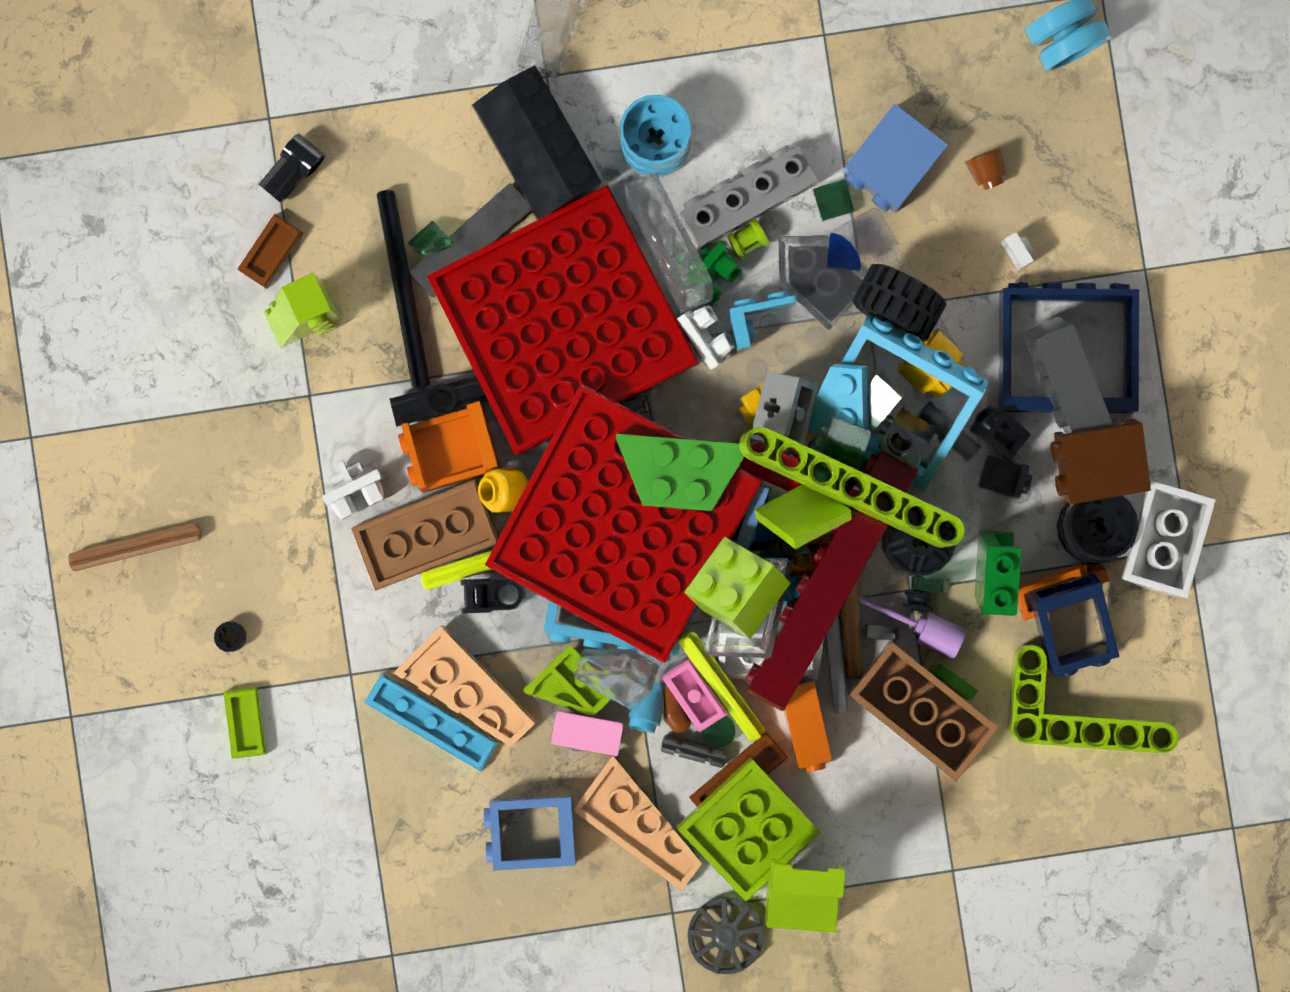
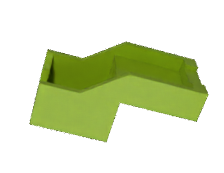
[764,858,845,933]

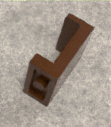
[1050,418,1151,504]

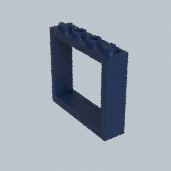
[999,282,1139,414]

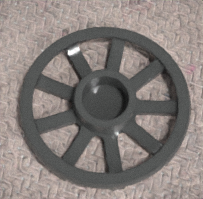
[688,897,764,974]

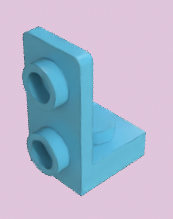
[728,291,797,351]

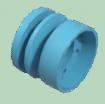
[620,95,691,177]

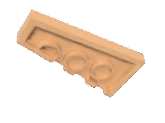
[573,755,702,891]

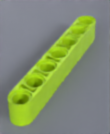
[739,427,965,548]

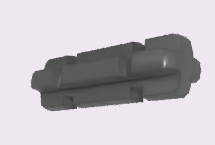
[661,735,727,768]

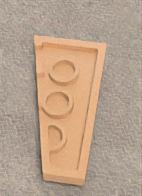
[394,625,537,747]

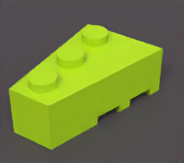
[264,273,341,348]

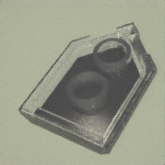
[778,235,866,331]

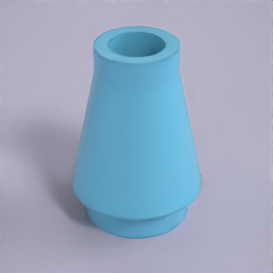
[627,681,664,734]

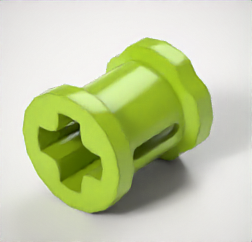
[726,218,770,261]

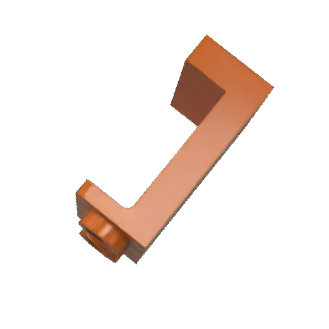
[398,401,500,493]

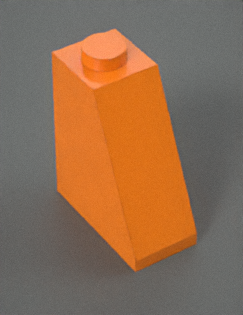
[783,680,832,773]

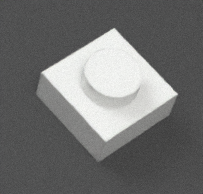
[1001,232,1034,271]

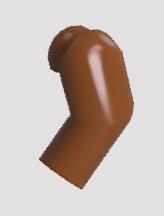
[664,687,691,733]

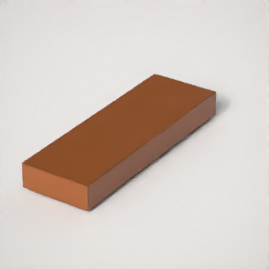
[689,731,788,807]

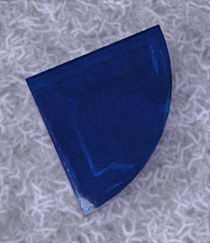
[826,232,861,271]

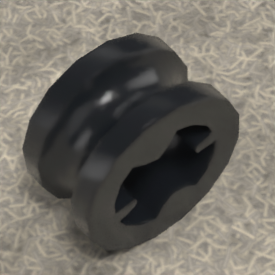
[902,590,935,612]
[214,622,246,652]

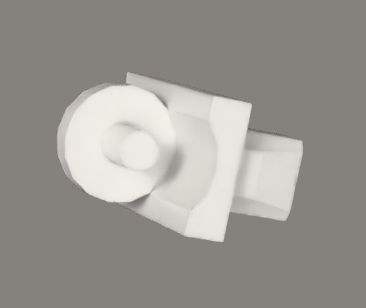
[677,305,736,370]
[322,460,386,520]

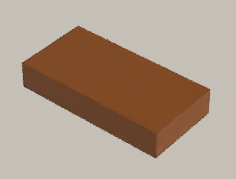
[237,213,304,289]

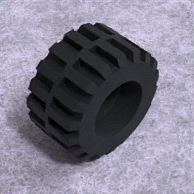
[852,264,947,341]

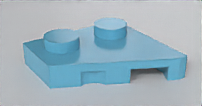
[808,364,869,437]

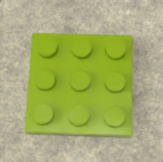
[676,757,820,901]

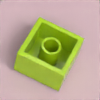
[684,537,790,639]

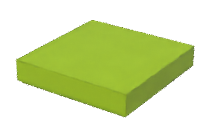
[754,485,852,549]

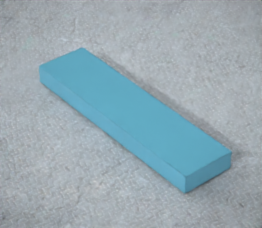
[364,673,498,772]

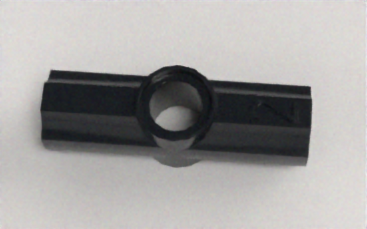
[389,377,490,427]

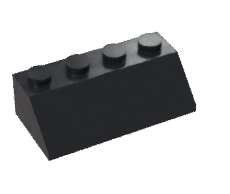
[472,65,602,220]

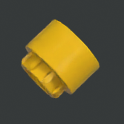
[897,329,965,397]

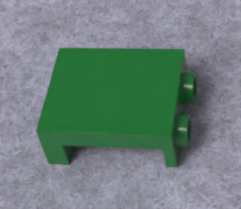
[974,530,1021,616]

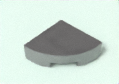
[865,624,900,641]

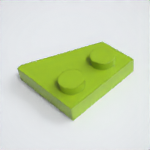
[523,644,617,717]

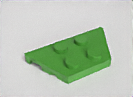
[616,434,744,511]

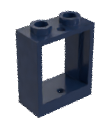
[1028,572,1119,677]

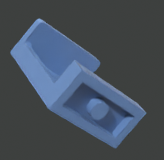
[843,104,948,213]

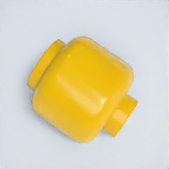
[478,468,528,513]

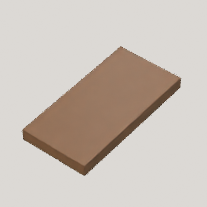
[351,479,499,591]

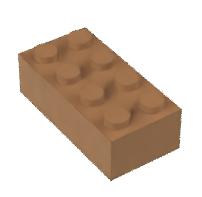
[847,642,999,782]

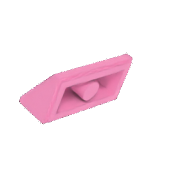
[661,656,728,732]
[551,710,624,756]

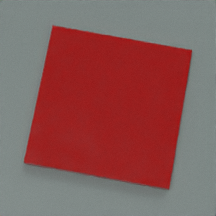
[427,185,699,456]
[485,383,763,663]

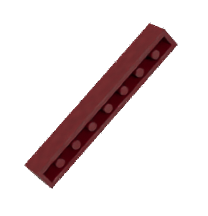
[744,450,919,711]

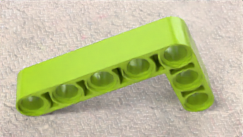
[1008,644,1179,753]

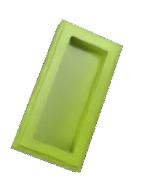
[223,687,267,759]

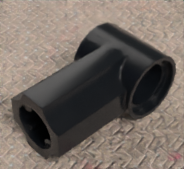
[259,133,325,204]

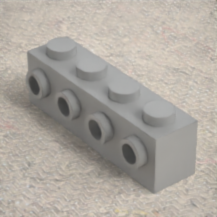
[680,145,818,251]

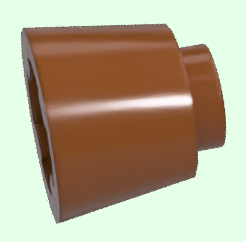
[965,148,1006,190]

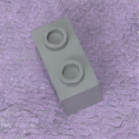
[750,372,819,445]

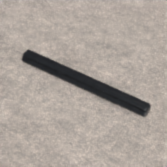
[376,190,430,388]

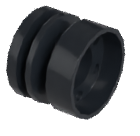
[1056,496,1139,563]
[881,507,956,576]

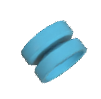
[1024,0,1112,73]

